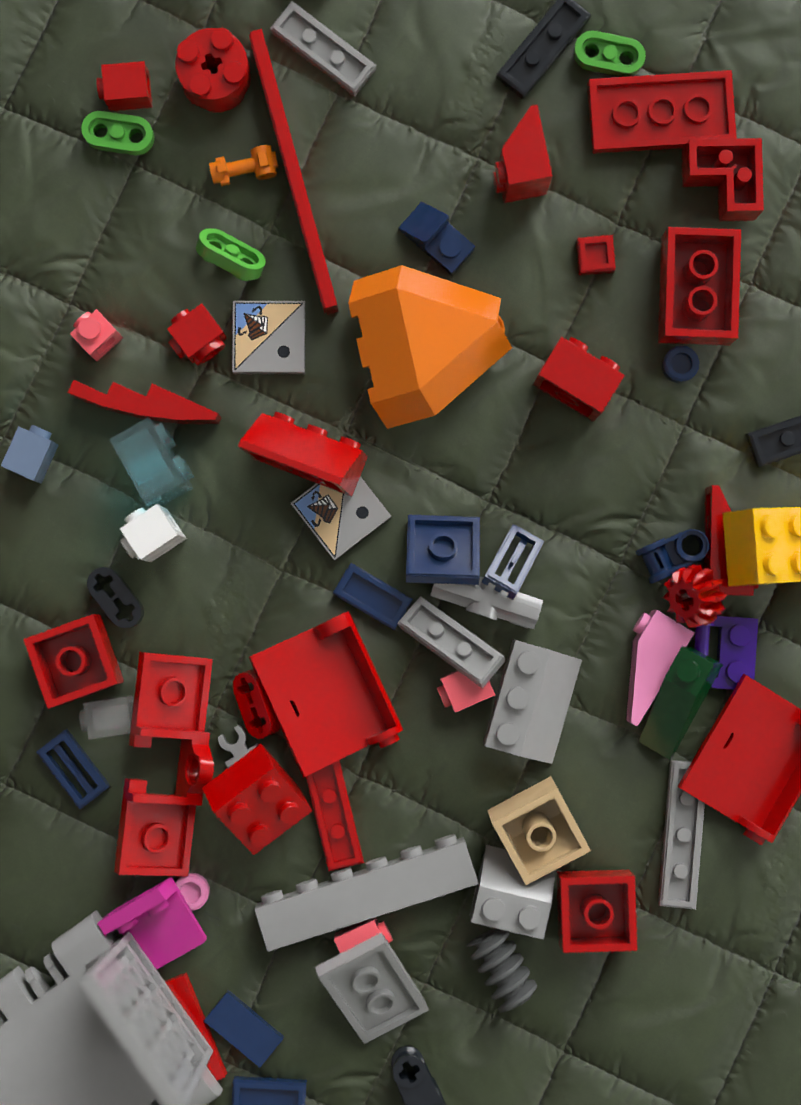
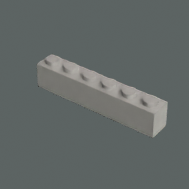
[254,834,478,951]

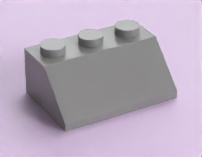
[483,640,582,764]

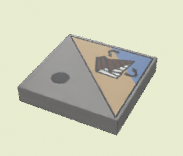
[232,301,305,374]
[291,476,391,560]

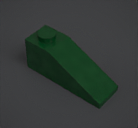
[639,646,723,760]

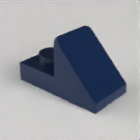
[398,201,475,276]

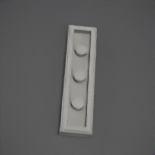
[658,760,705,909]

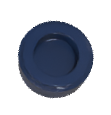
[662,346,699,383]

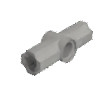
[430,577,543,630]

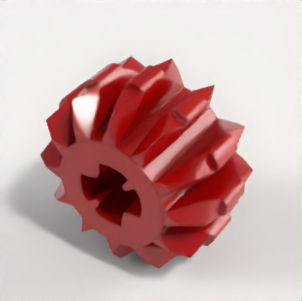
[662,564,727,628]

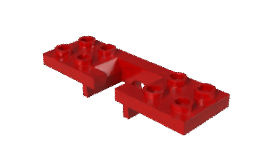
[114,652,214,877]

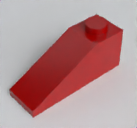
[704,485,759,596]

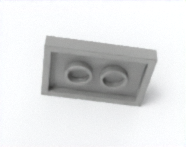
[315,932,429,1044]

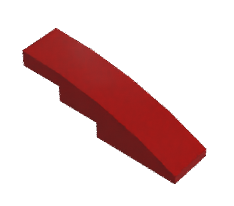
[68,380,222,424]

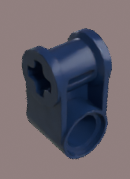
[635,529,709,584]

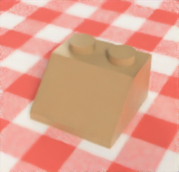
[487,776,591,885]

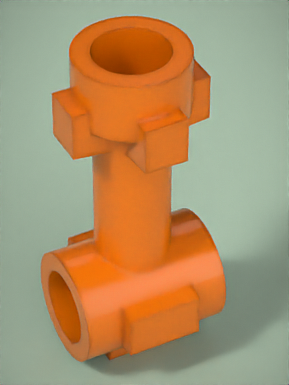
[209,145,279,186]

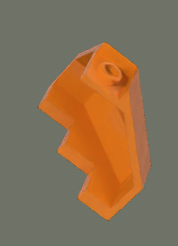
[348,265,512,429]

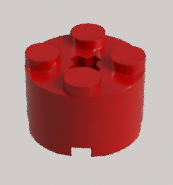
[175,28,251,113]

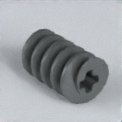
[466,928,537,1013]

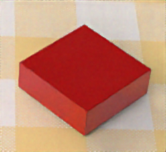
[576,235,616,276]

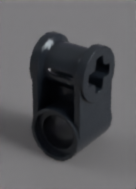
[391,1045,446,1105]

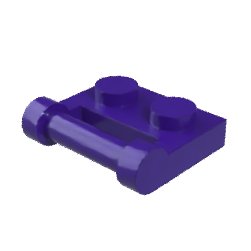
[694,616,758,689]

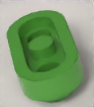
[573,31,646,77]
[81,111,155,155]
[196,228,266,281]

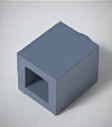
[1,425,59,484]

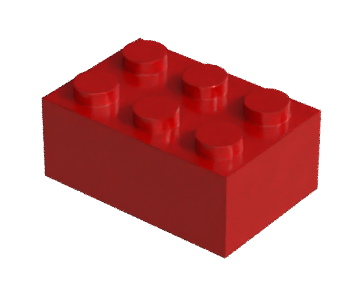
[658,227,741,346]

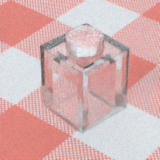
[79,695,134,740]

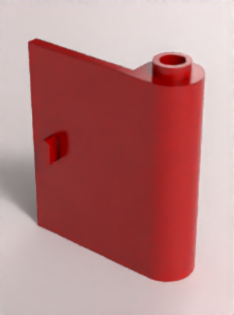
[248,611,404,777]
[677,674,801,846]

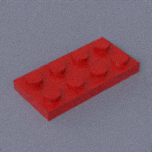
[587,70,737,154]

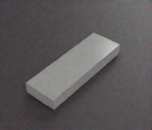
[270,1,376,97]
[398,596,505,688]

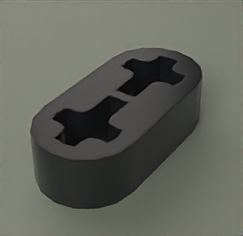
[87,567,144,628]

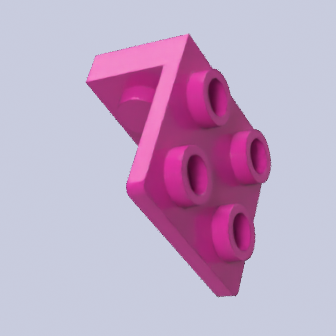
[97,876,207,970]

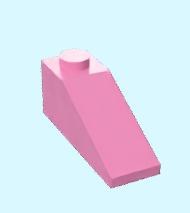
[626,610,694,727]

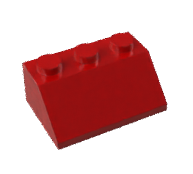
[238,412,368,497]

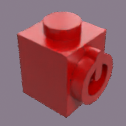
[167,303,227,366]

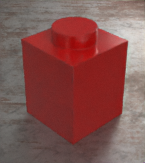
[96,61,153,111]

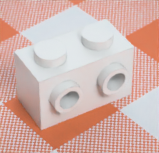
[120,504,187,562]

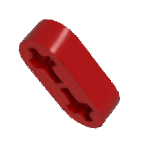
[233,669,280,739]

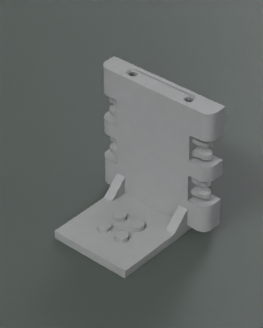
[0,910,223,1105]

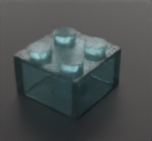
[110,418,194,507]

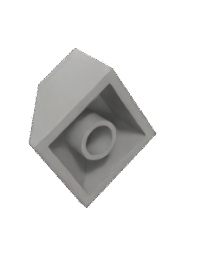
[469,844,556,939]

